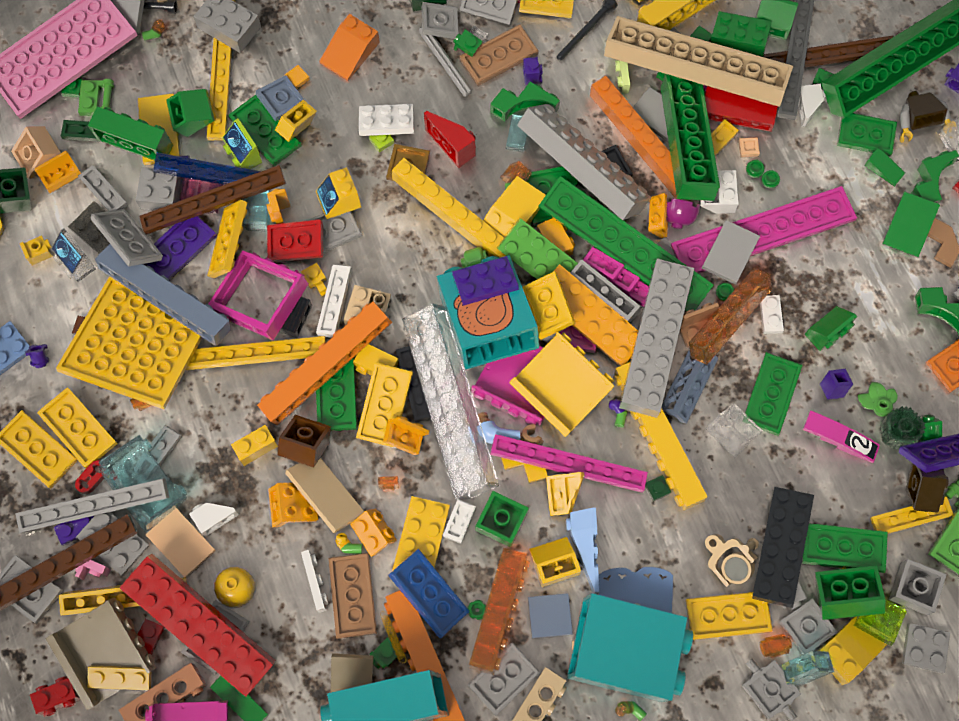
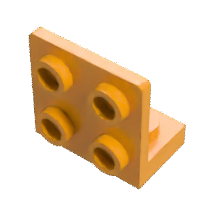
[268,483,318,528]

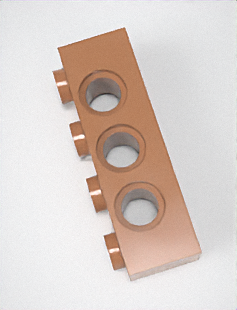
[119,663,207,721]

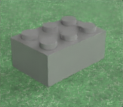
[193,0,261,53]

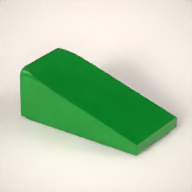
[864,148,905,187]

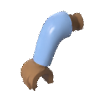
[474,412,544,446]

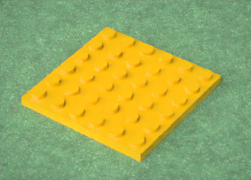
[56,276,203,409]

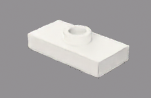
[443,499,476,544]

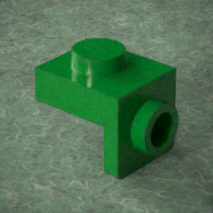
[453,29,483,57]

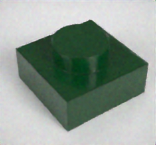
[645,475,672,502]

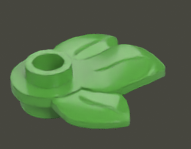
[858,382,898,417]

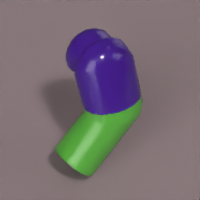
[609,399,627,428]

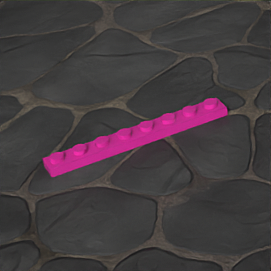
[490,434,648,493]

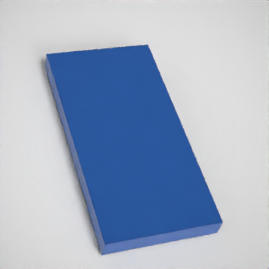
[388,549,470,638]

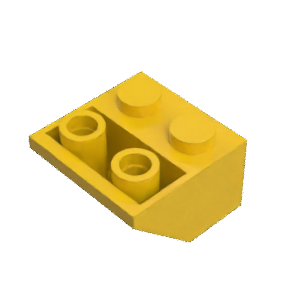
[529,537,581,587]

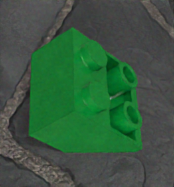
[755,0,798,40]
[166,89,215,137]
[805,306,857,351]

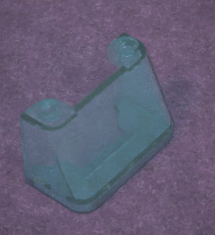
[99,435,187,532]

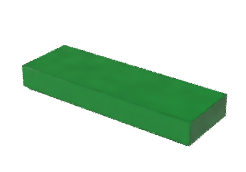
[210,676,269,721]

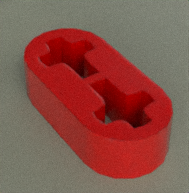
[75,460,109,495]

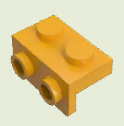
[34,151,81,193]
[266,189,290,224]
[648,193,668,239]
[383,416,430,455]
[350,508,397,557]

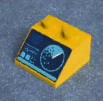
[316,167,361,219]

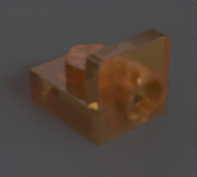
[500,161,532,182]

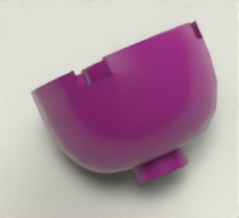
[666,198,700,229]

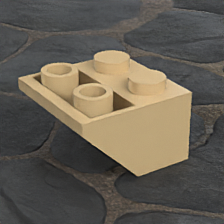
[344,285,391,326]

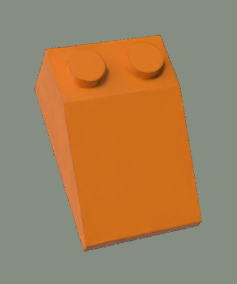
[319,14,380,81]

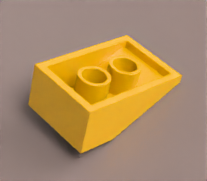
[483,176,546,237]
[814,616,887,685]

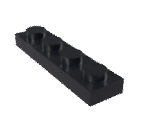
[396,345,434,423]

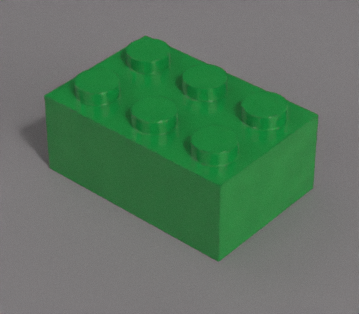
[711,11,772,57]
[815,565,885,620]

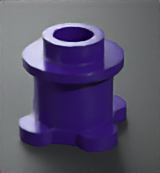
[25,344,49,368]

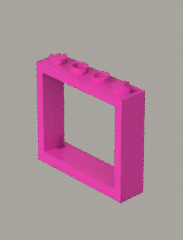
[208,250,309,340]

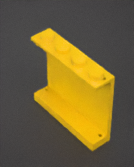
[509,332,614,437]

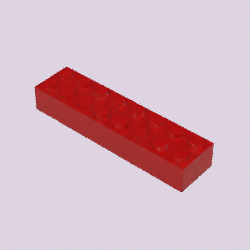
[120,554,276,697]

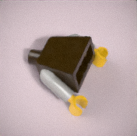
[899,91,956,143]

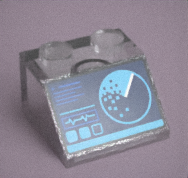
[51,228,96,282]

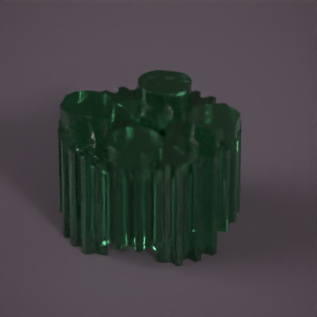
[880,406,926,450]

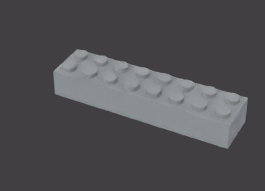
[517,104,651,220]
[619,259,694,418]

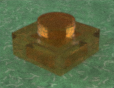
[378,476,399,492]

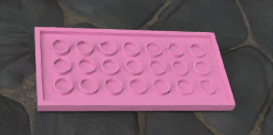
[0,0,138,119]

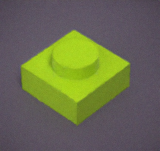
[369,135,394,152]

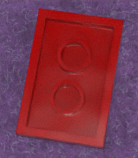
[267,219,323,262]

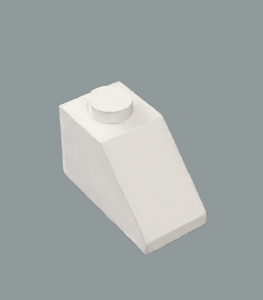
[798,84,825,127]
[189,503,239,537]

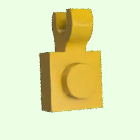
[300,263,327,297]

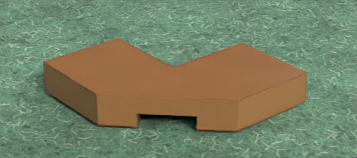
[928,218,959,268]

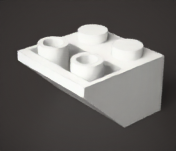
[700,170,738,214]

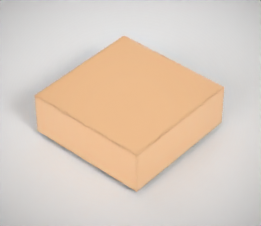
[738,137,760,157]

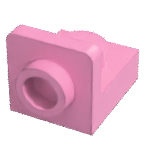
[75,560,111,580]

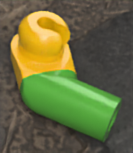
[335,533,362,554]

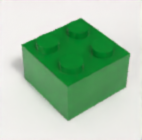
[475,491,529,548]

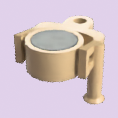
[705,534,759,587]

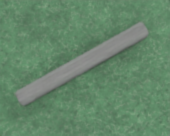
[419,27,472,97]

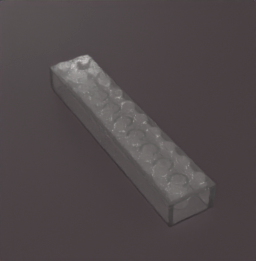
[402,303,500,500]

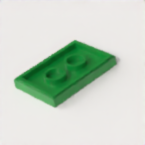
[837,113,897,157]
[882,191,940,257]

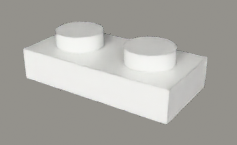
[759,295,784,334]

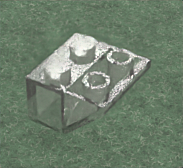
[706,404,763,458]

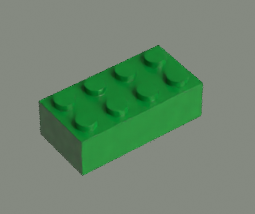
[88,106,173,164]

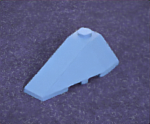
[566,508,599,595]

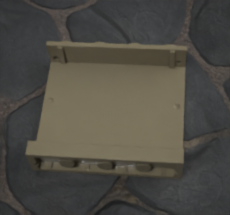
[45,597,156,710]

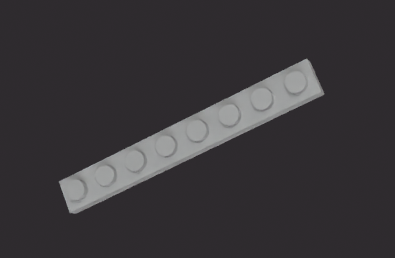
[15,478,170,533]

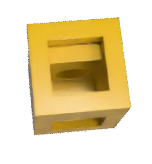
[20,235,53,266]

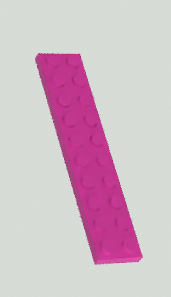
[671,186,857,274]

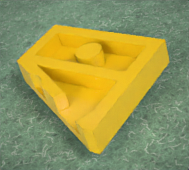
[546,472,584,516]

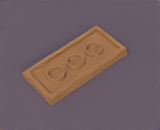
[460,24,539,86]
[328,553,377,639]

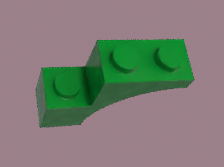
[490,82,560,121]
[910,150,959,204]
[915,287,959,335]

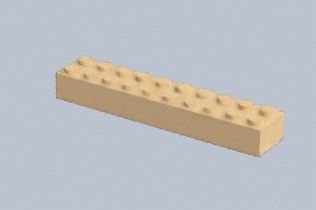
[604,16,793,107]

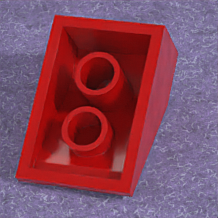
[424,111,476,168]

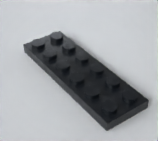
[752,487,814,608]

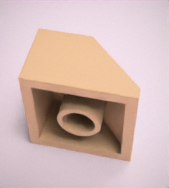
[11,126,61,179]

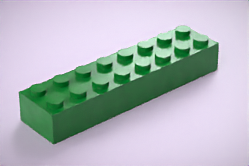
[660,74,720,201]

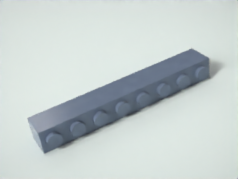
[95,244,231,346]

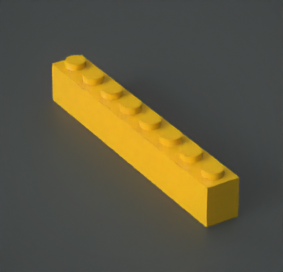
[392,158,513,261]
[613,362,708,511]

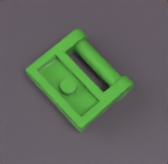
[78,79,114,116]

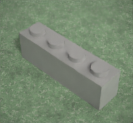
[570,259,641,323]

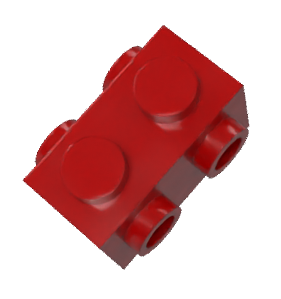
[30,676,81,717]

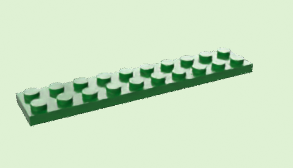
[538,176,714,312]

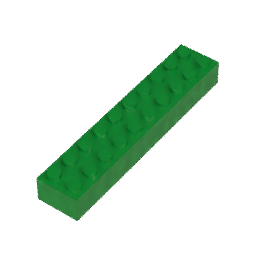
[821,0,959,118]

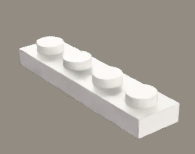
[316,265,352,337]

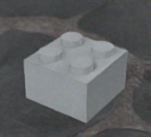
[136,167,183,211]
[889,559,947,615]

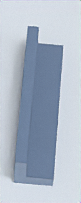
[661,345,718,424]

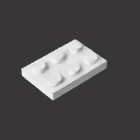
[359,104,414,136]

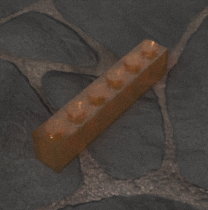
[689,268,772,365]
[469,548,530,675]

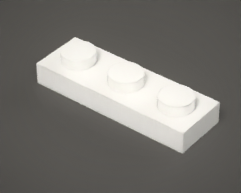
[301,550,329,613]

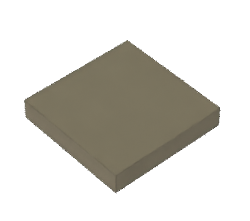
[331,653,373,692]

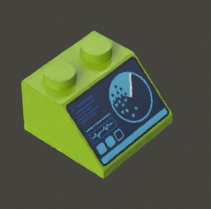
[222,119,262,174]

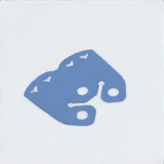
[599,567,673,613]

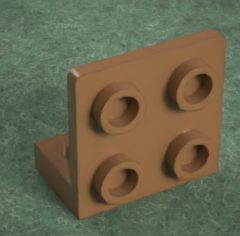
[679,303,723,348]

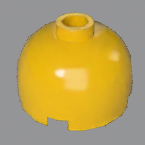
[214,567,255,608]

